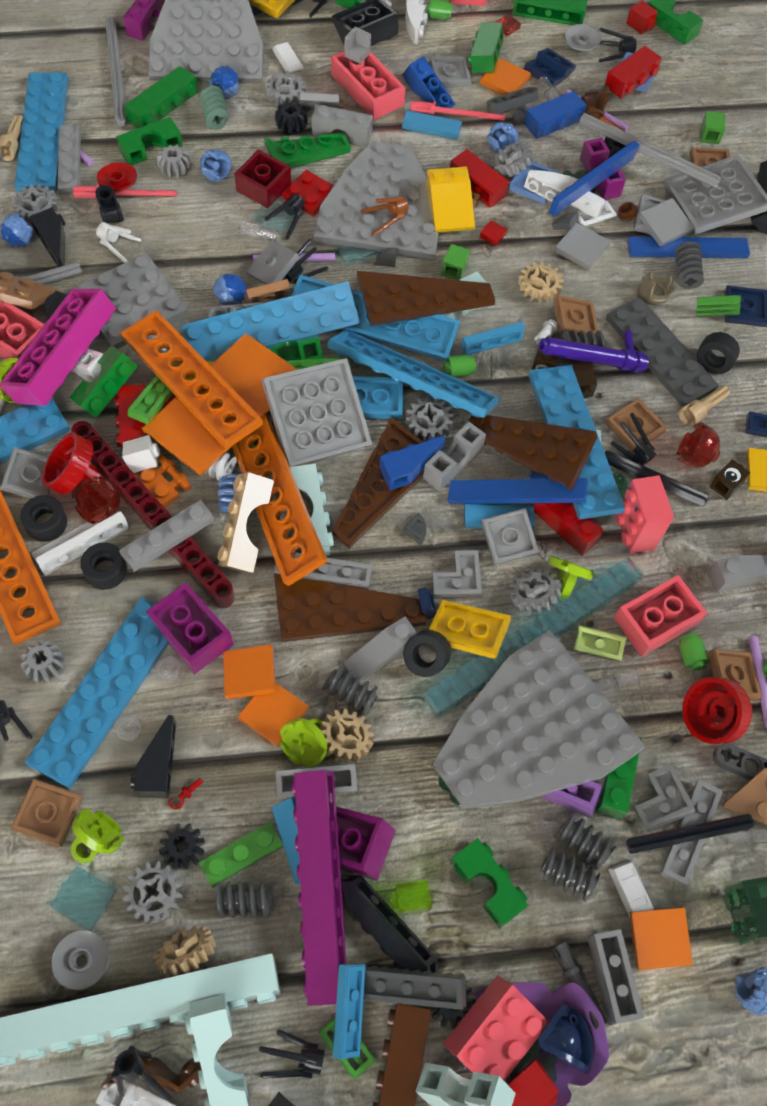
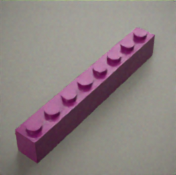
[292,770,347,1006]

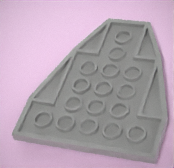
[149,0,263,83]
[314,141,438,260]
[433,630,645,809]

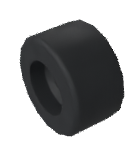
[696,332,740,374]
[20,495,67,542]
[80,542,127,590]
[403,630,451,677]

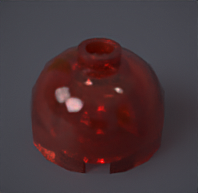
[677,422,720,468]
[71,476,120,524]

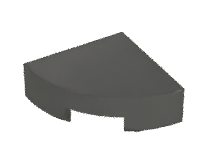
[513,105,527,126]
[552,212,579,230]
[375,248,397,267]
[403,513,426,545]

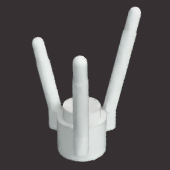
[96,222,141,263]

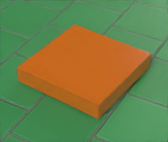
[480,58,531,95]
[223,644,276,700]
[238,683,309,748]
[629,907,693,970]

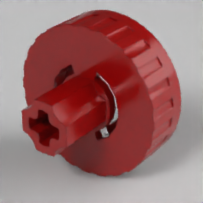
[42,432,101,495]
[682,677,752,744]

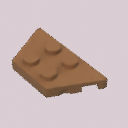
[0,272,61,309]
[722,768,767,825]

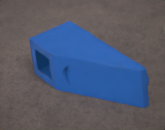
[402,56,456,114]
[379,436,445,490]

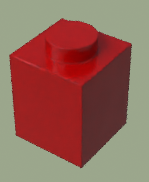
[626,0,658,35]

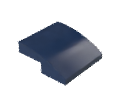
[524,48,576,88]

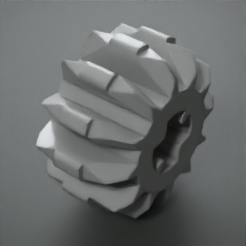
[156,144,191,178]
[20,640,65,684]

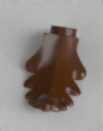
[581,85,610,119]
[101,1057,202,1093]

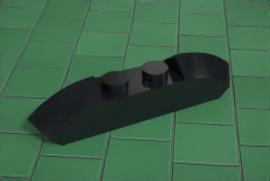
[341,875,438,973]

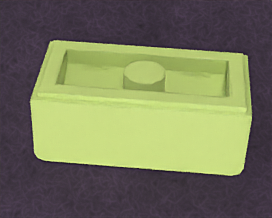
[573,624,627,661]

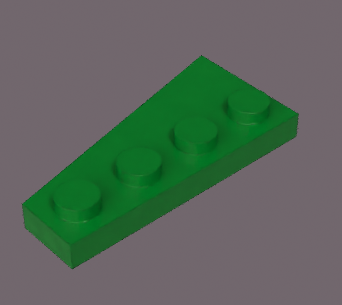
[264,133,351,168]

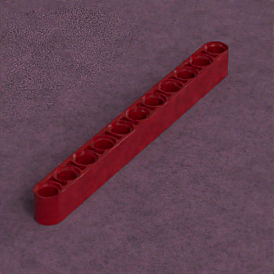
[71,421,235,608]

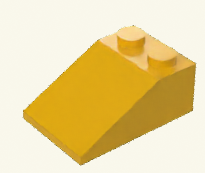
[426,167,475,232]

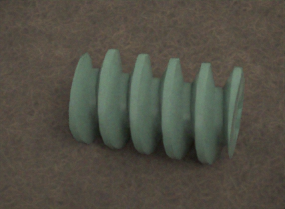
[199,85,229,130]

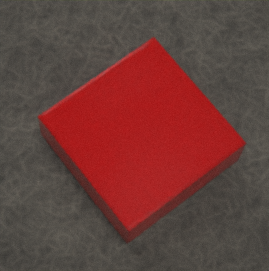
[480,220,508,246]

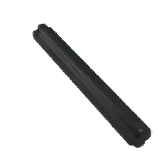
[605,450,709,506]
[626,814,754,854]

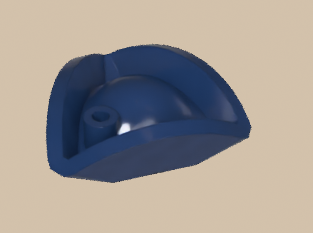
[538,1002,594,1074]

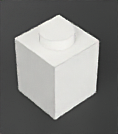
[122,435,160,473]

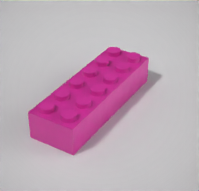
[0,289,116,406]

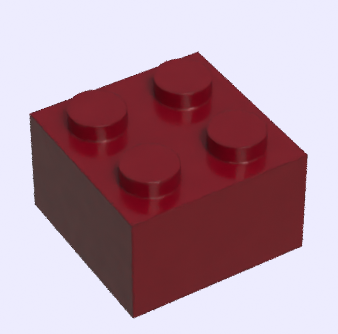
[234,149,292,208]

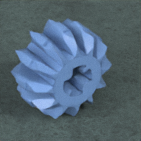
[218,474,238,513]

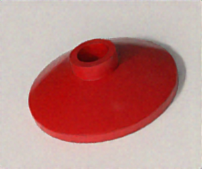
[97,163,137,191]

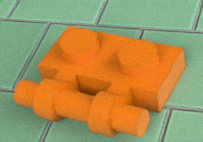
[135,455,192,508]

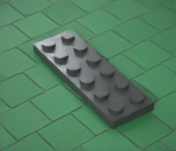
[606,297,719,407]

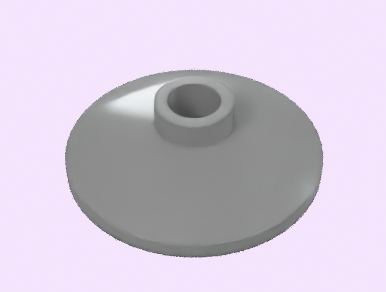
[565,24,601,51]
[51,930,109,990]

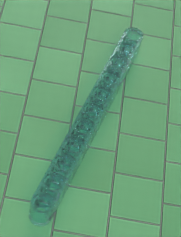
[423,557,644,717]

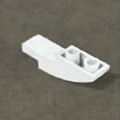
[405,0,428,45]
[524,170,605,219]

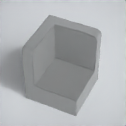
[345,27,371,64]

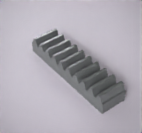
[363,965,466,1010]

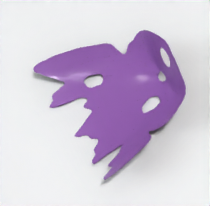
[474,982,609,1106]

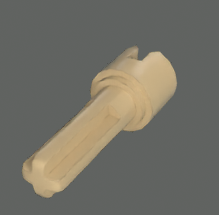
[0,115,23,161]
[678,385,731,427]

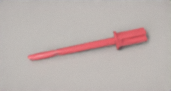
[410,100,506,121]
[73,184,177,199]

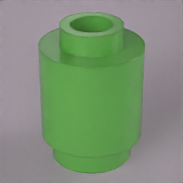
[426,0,452,20]
[443,354,476,378]
[678,633,710,671]

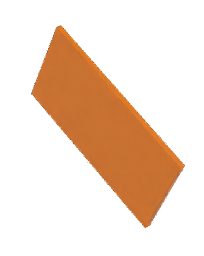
[142,333,298,476]

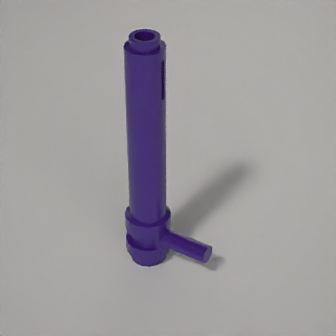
[539,331,649,373]

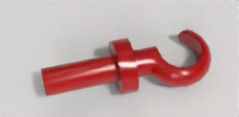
[168,778,204,810]

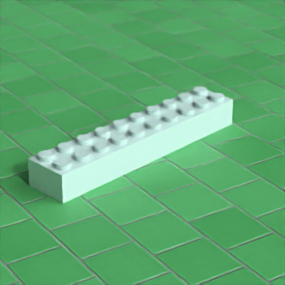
[0,953,281,1068]

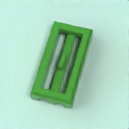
[697,295,741,316]
[318,1016,377,1080]

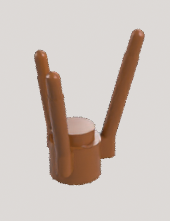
[360,196,409,236]

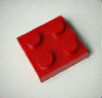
[282,170,334,217]

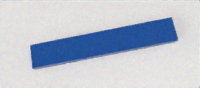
[549,141,640,216]
[627,237,750,258]
[447,478,588,504]

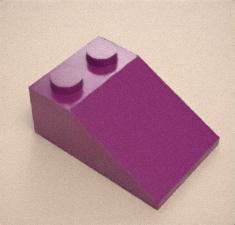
[146,582,234,675]
[336,807,396,881]

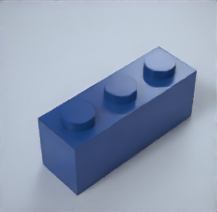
[524,91,587,139]

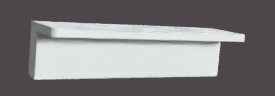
[32,508,129,576]

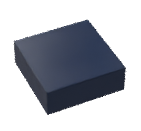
[745,411,767,437]
[417,587,436,619]

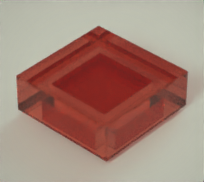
[496,14,521,37]

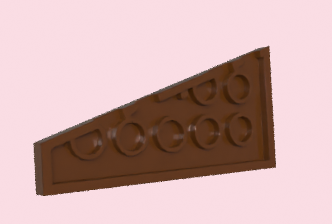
[357,271,495,326]
[467,415,598,491]
[332,417,424,549]
[274,573,426,642]

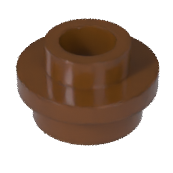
[618,202,638,221]

